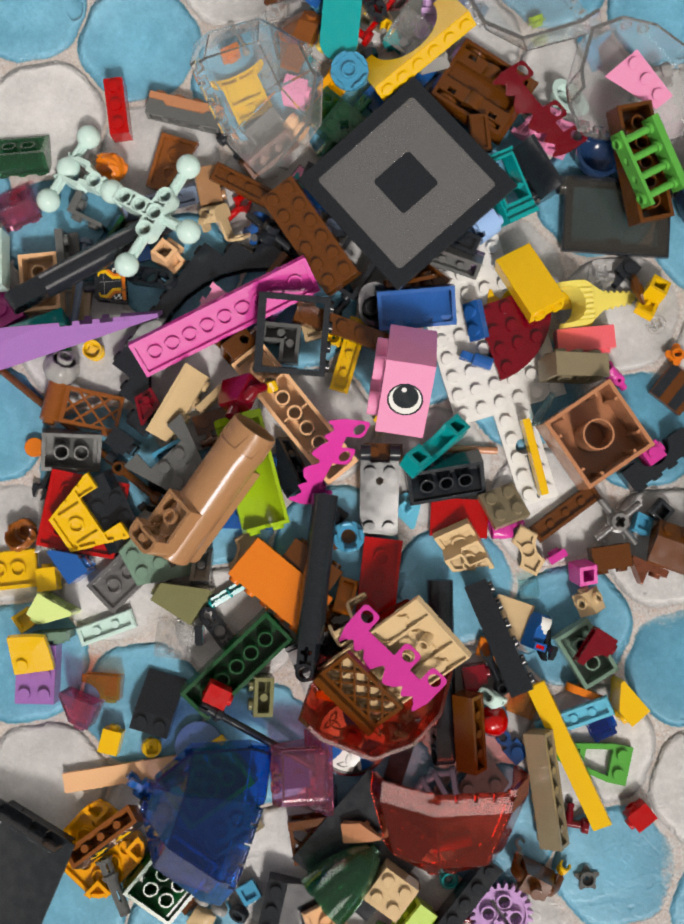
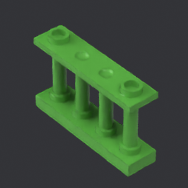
[610,113,684,209]

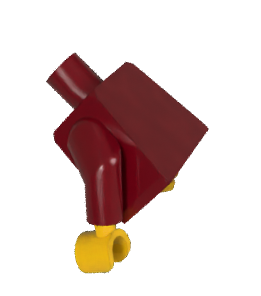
[218,372,279,420]

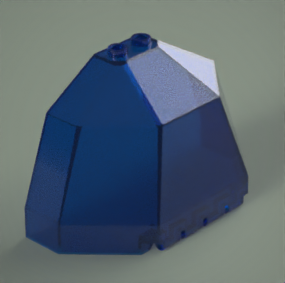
[140,739,272,906]

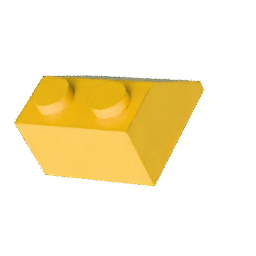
[610,675,650,727]

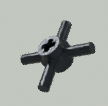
[245,211,293,252]

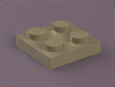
[477,482,530,531]

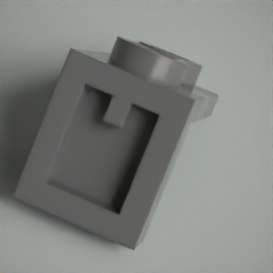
[67,190,106,231]

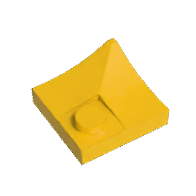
[7,634,55,675]

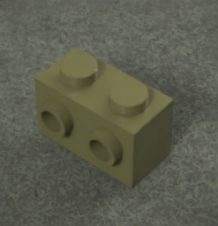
[247,673,274,717]

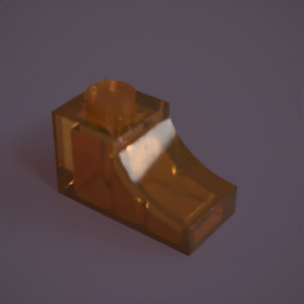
[81,671,125,703]

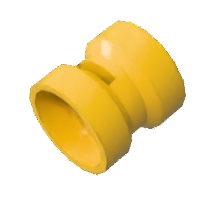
[82,340,105,362]

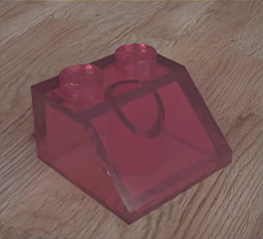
[0,182,43,233]
[59,686,105,731]

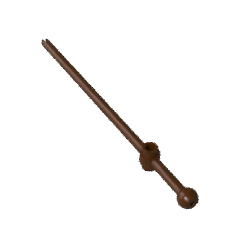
[0,369,163,506]

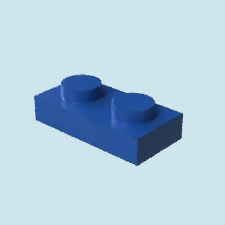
[462,299,489,342]

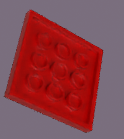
[36,468,130,559]

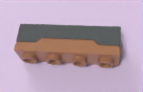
[145,90,226,135]

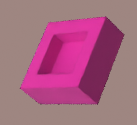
[544,547,568,565]

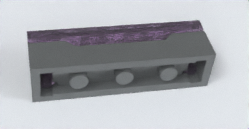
[430,246,485,280]

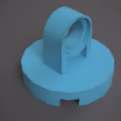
[330,51,369,92]

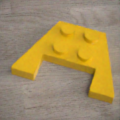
[49,472,129,552]

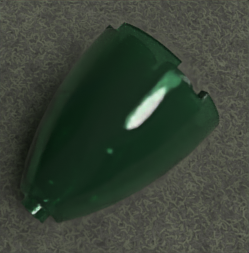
[301,843,381,924]

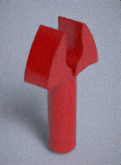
[228,195,252,222]

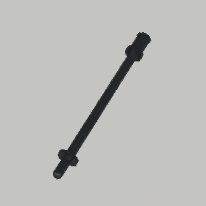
[197,701,335,780]

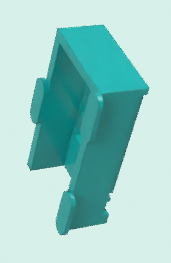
[489,146,540,228]

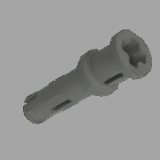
[95,854,131,917]

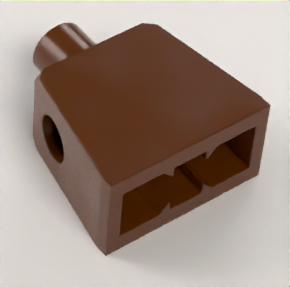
[221,326,257,368]

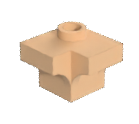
[150,237,186,276]

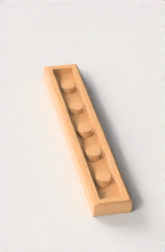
[62,754,180,793]

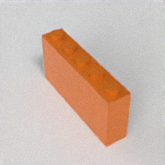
[228,536,333,634]

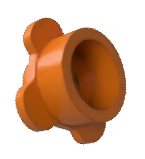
[665,343,684,366]

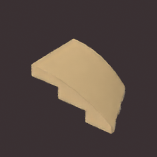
[433,518,495,572]

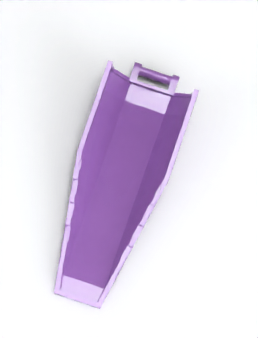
[0,310,163,370]

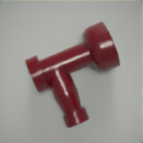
[565,802,590,834]

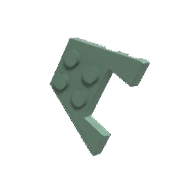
[118,539,192,586]

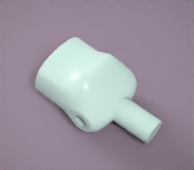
[478,687,508,709]

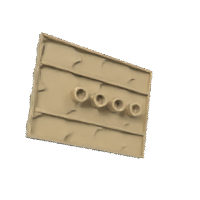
[321,595,472,720]

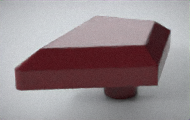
[134,387,161,426]

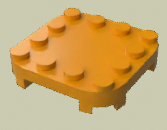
[63,799,148,899]

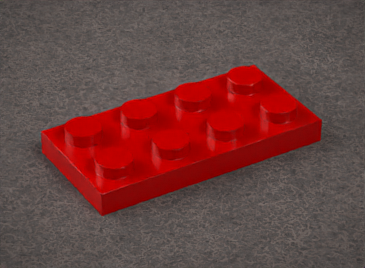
[356,536,403,617]

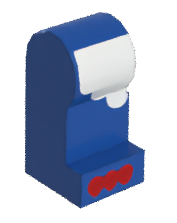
[520,612,552,652]

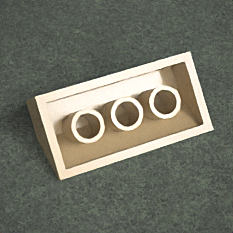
[146,363,211,443]

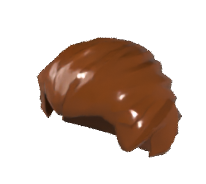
[4,517,37,552]

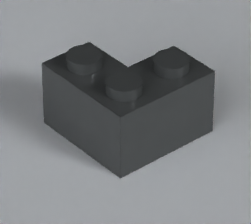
[264,321,302,366]

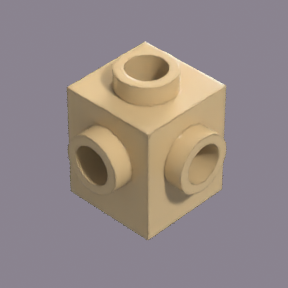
[572,585,606,618]

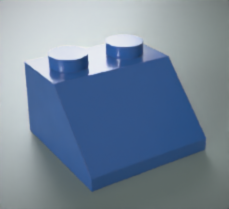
[47,549,97,585]

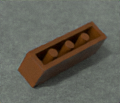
[452,689,487,776]

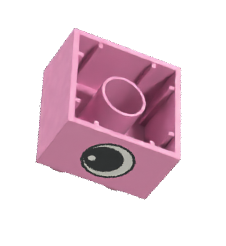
[366,324,437,438]

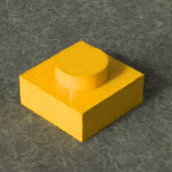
[11,606,36,634]

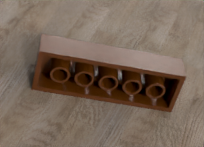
[606,100,675,227]
[260,175,362,296]

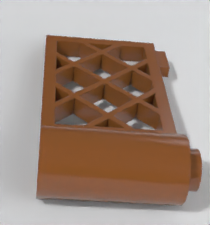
[39,381,125,437]

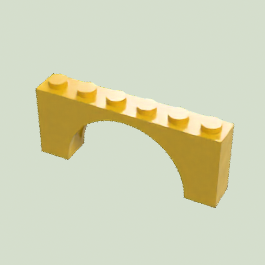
[366,0,476,101]

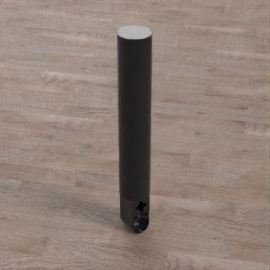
[4,214,174,314]
[295,493,338,682]
[427,579,456,766]

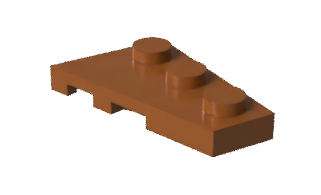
[146,132,199,191]

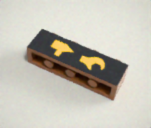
[69,804,147,870]

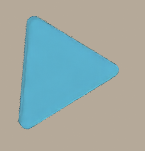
[398,492,421,529]

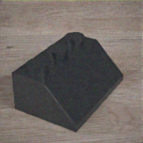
[513,134,564,205]

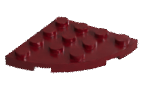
[483,295,552,381]

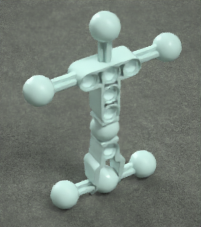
[36,125,201,277]

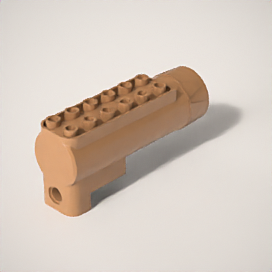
[129,413,276,566]

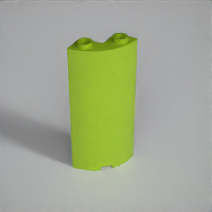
[214,408,290,536]

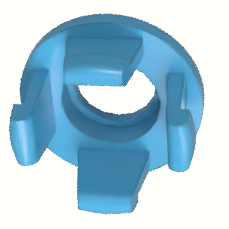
[334,521,365,552]

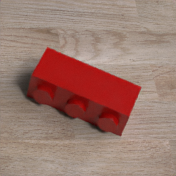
[103,77,133,143]

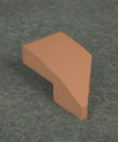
[341,820,383,843]

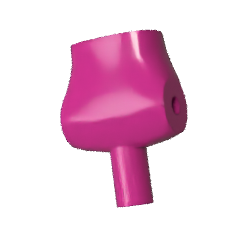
[605,360,627,391]
[488,520,525,540]

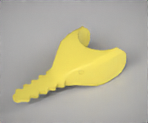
[557,280,635,329]

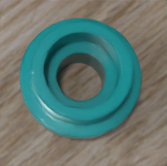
[439,869,459,890]

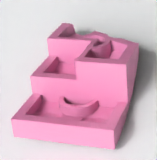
[511,105,579,160]

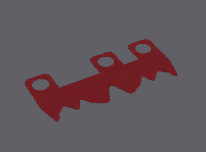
[493,61,588,157]

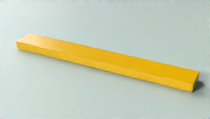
[528,679,612,831]

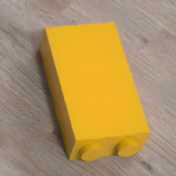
[495,243,565,323]

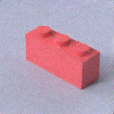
[553,324,616,353]

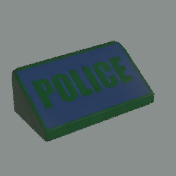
[97,214,128,242]

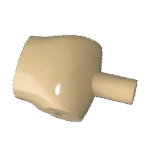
[186,905,217,924]

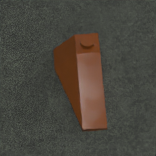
[278,10,322,74]

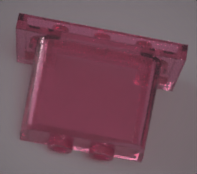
[270,728,334,817]

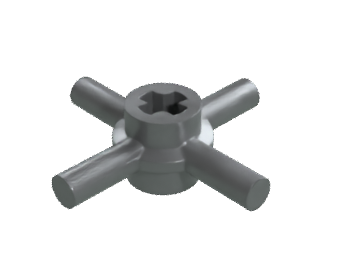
[593,497,643,546]

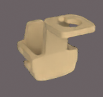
[198,203,251,242]
[328,592,367,647]

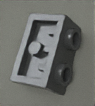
[54,228,80,263]

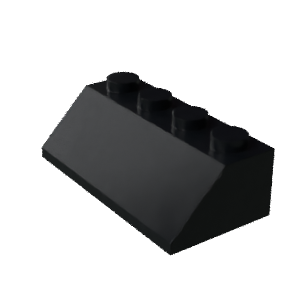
[404,449,486,506]

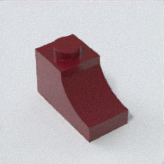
[573,626,618,666]
[460,661,490,692]

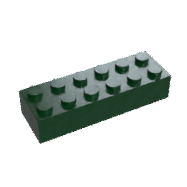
[180,608,293,721]

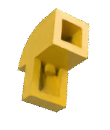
[633,274,671,321]

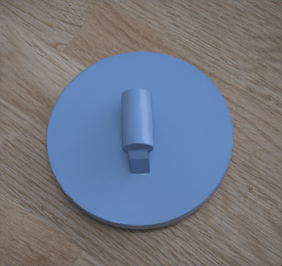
[175,721,221,763]

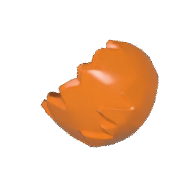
[95,152,128,182]

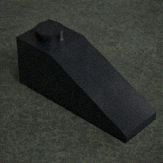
[275,437,307,498]

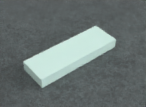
[76,608,138,647]

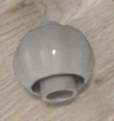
[43,351,80,385]

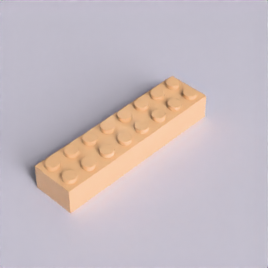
[231,345,359,486]

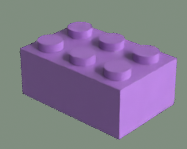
[15,642,62,705]

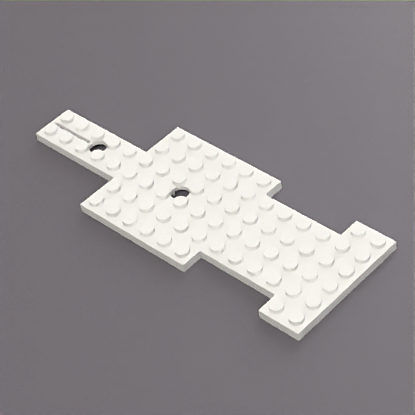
[426,197,567,505]

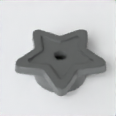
[574,864,599,890]

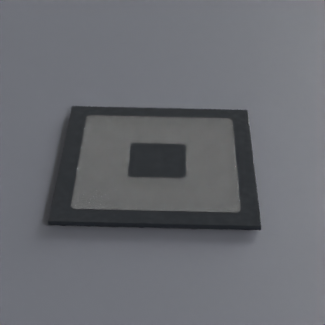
[297,77,518,291]

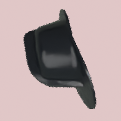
[358,282,386,327]

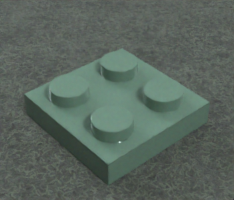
[28,628,76,644]

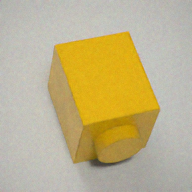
[35,563,62,592]
[97,723,126,756]

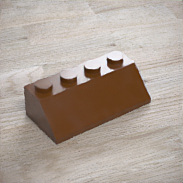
[646,519,684,575]

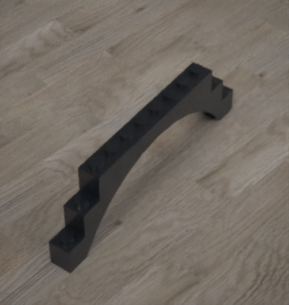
[112,241,282,437]

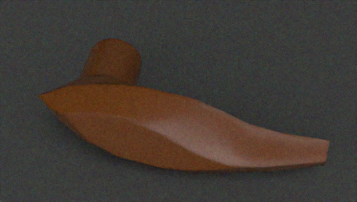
[629,274,646,305]

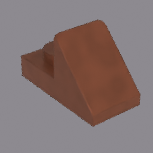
[630,555,669,585]

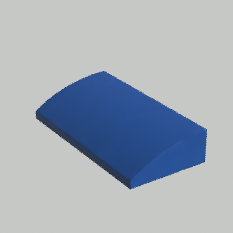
[376,284,457,331]

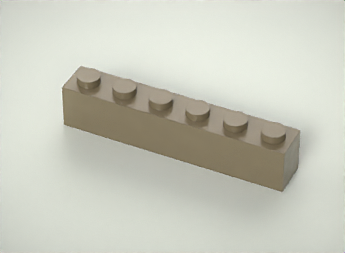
[522,728,570,852]

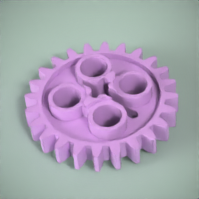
[469,880,533,924]

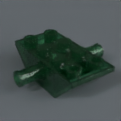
[302,85,372,158]

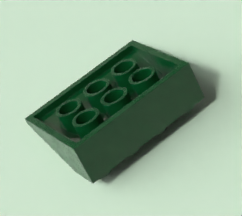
[122,822,219,924]

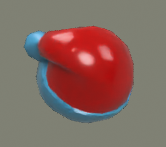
[484,704,509,737]

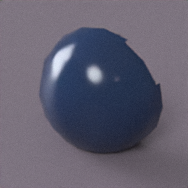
[574,133,617,178]

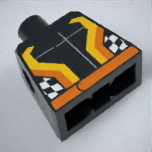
[83,267,129,305]

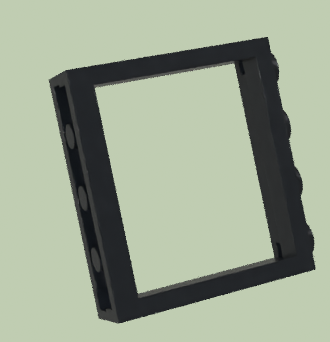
[254,291,334,377]

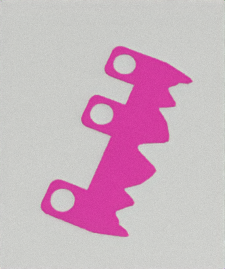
[288,419,370,505]
[339,605,447,711]

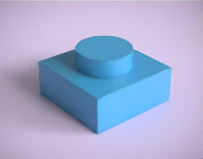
[629,511,654,537]
[235,877,263,907]

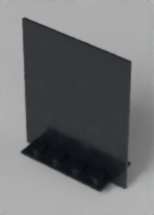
[292,769,444,921]
[0,798,76,924]

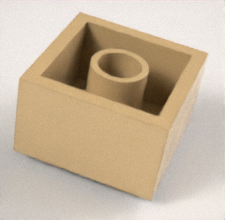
[363,858,419,923]

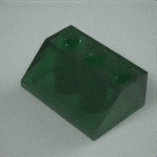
[0,135,52,179]

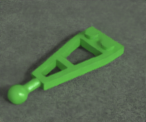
[557,742,633,786]

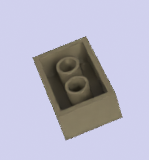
[538,348,610,384]

